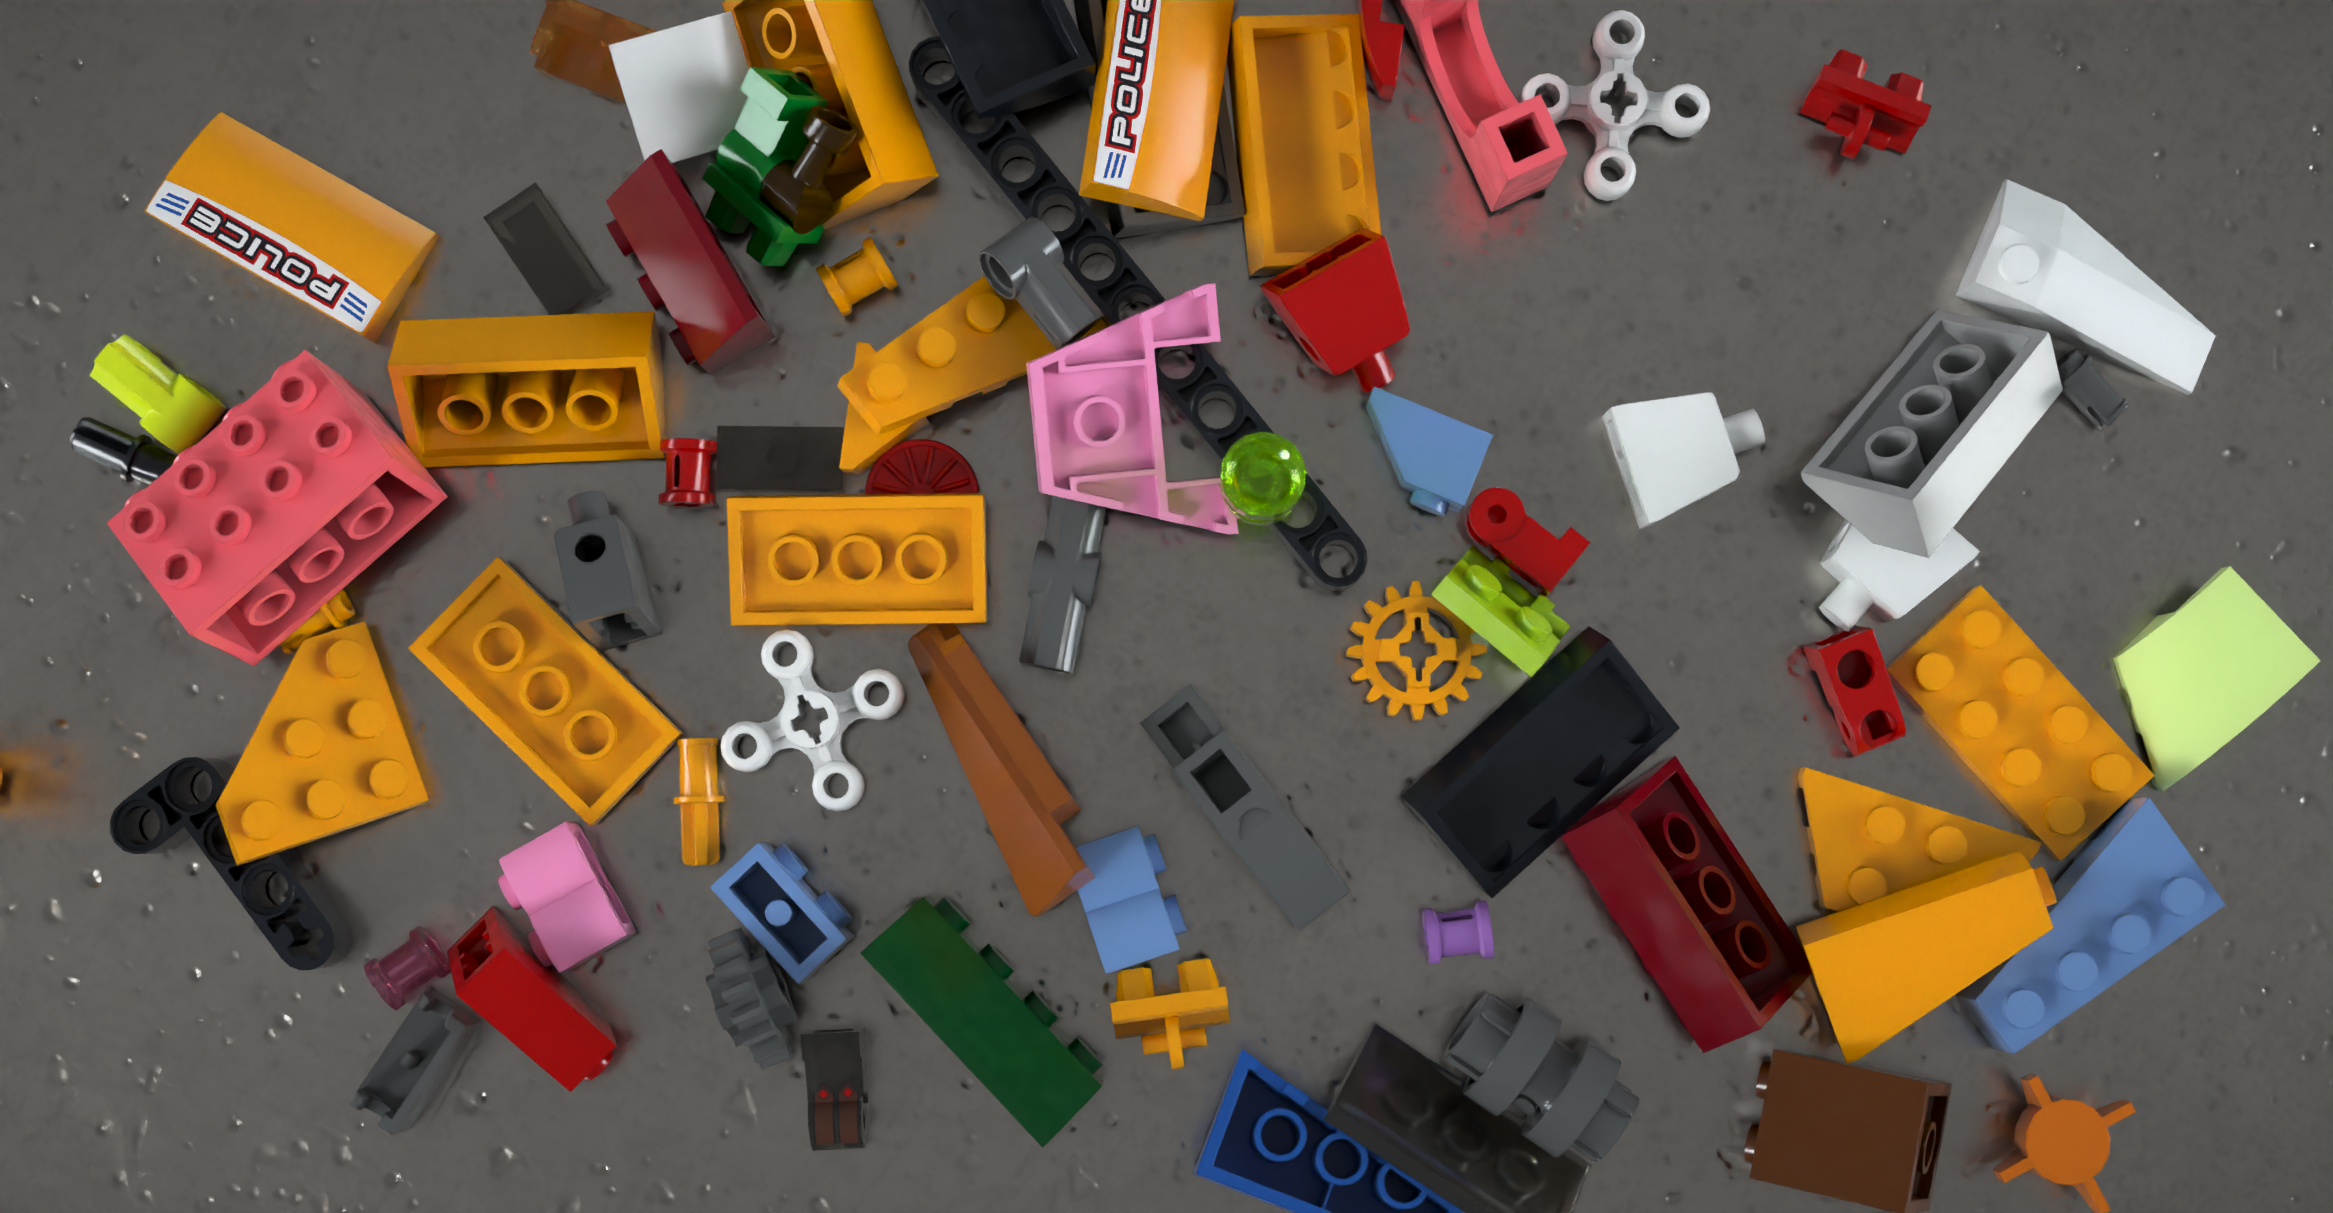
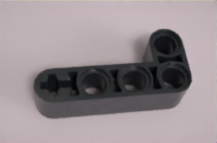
[110,757,352,970]

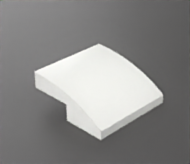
[608,11,749,163]

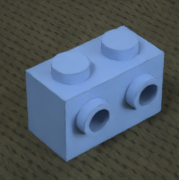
[710,842,854,984]

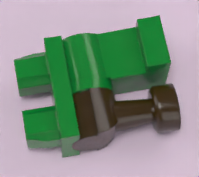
[702,67,858,266]

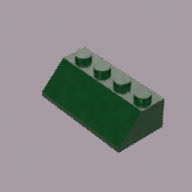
[860,895,1104,1148]

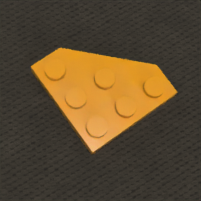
[216,621,429,866]

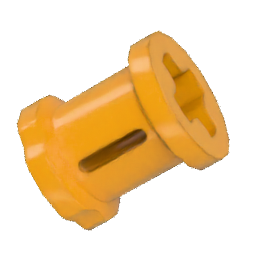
[815,237,899,317]

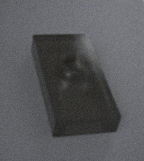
[716,426,846,493]

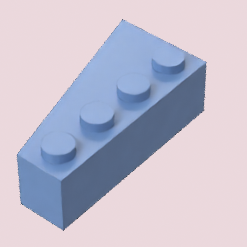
[1955,797,2226,1054]

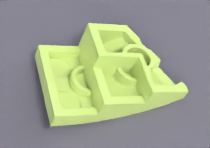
[2113,566,2320,791]

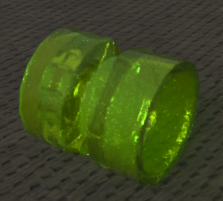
[1219,432,1306,526]

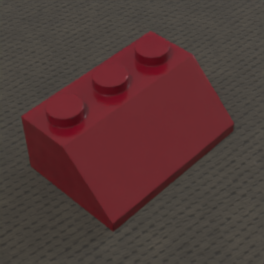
[606,149,775,375]

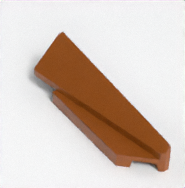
[908,623,1096,917]

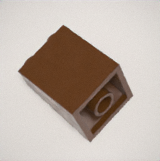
[1744,1049,1952,1213]

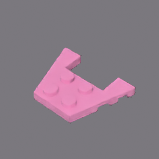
[1026,283,1238,535]

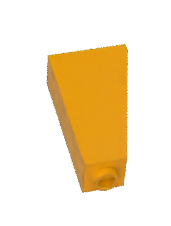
[1796,851,2057,1064]

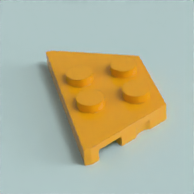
[1797,767,2042,912]

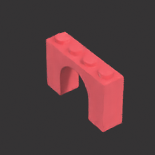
[1393,0,1568,212]

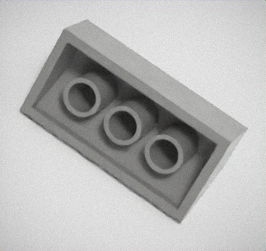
[1800,309,2063,558]

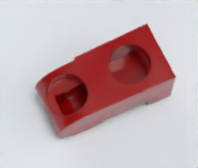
[1466,487,1591,596]
[1802,625,1906,756]

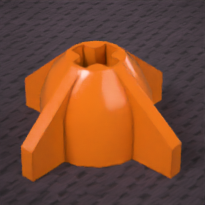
[1992,1073,2136,1213]

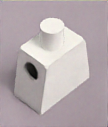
[1602,392,1765,529]
[1819,519,1980,632]

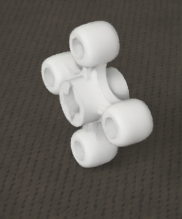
[1519,10,1710,201]
[720,629,905,812]

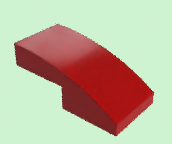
[1357,0,1405,102]

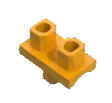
[1110,958,1230,1070]

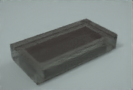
[483,182,609,315]

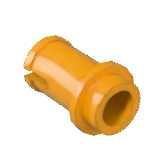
[278,589,355,655]

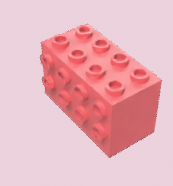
[107,350,448,666]

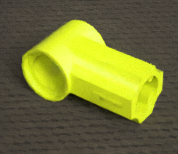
[90,334,227,454]

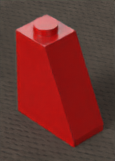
[447,906,617,1092]

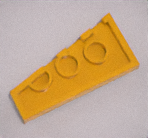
[837,276,1108,436]

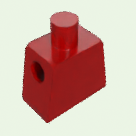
[1260,227,1411,392]

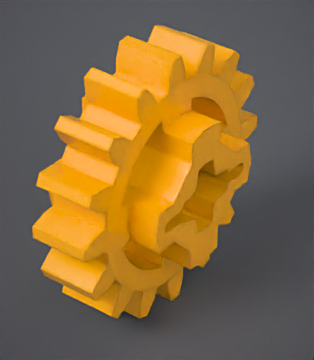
[1346,581,1487,721]

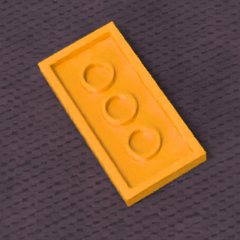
[727,493,988,626]
[408,556,684,826]
[1886,585,2155,861]

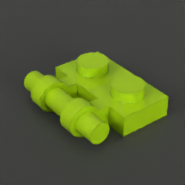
[1431,546,1571,678]

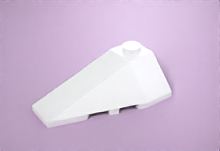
[1956,179,2216,395]

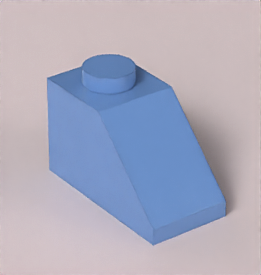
[1365,386,1493,516]

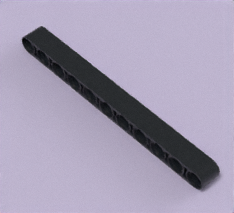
[909,37,1368,592]

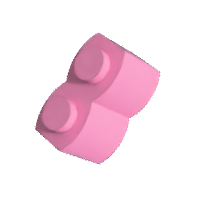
[498,821,637,973]

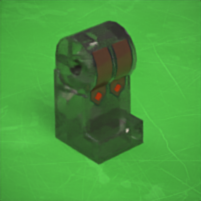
[800,1027,869,1151]

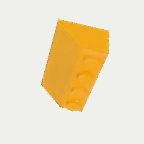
[722,0,939,230]
[387,311,665,467]

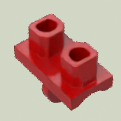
[1799,49,1931,159]

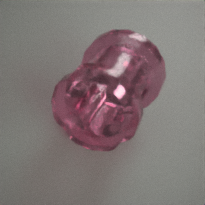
[364,926,451,1010]

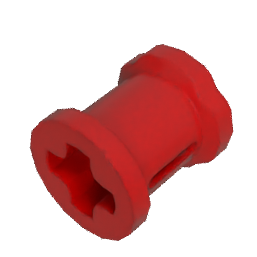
[658,438,717,508]

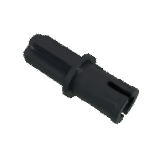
[70,417,177,485]

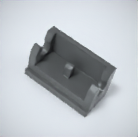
[350,986,483,1136]

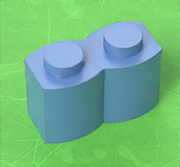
[1075,825,1187,974]

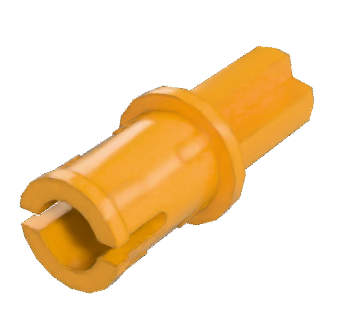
[673,738,725,866]

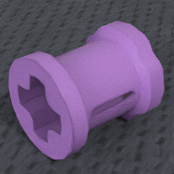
[1422,900,1494,965]

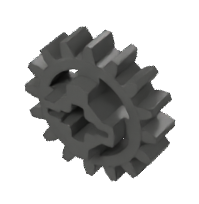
[705,928,797,1070]

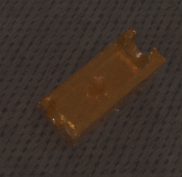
[530,0,657,105]

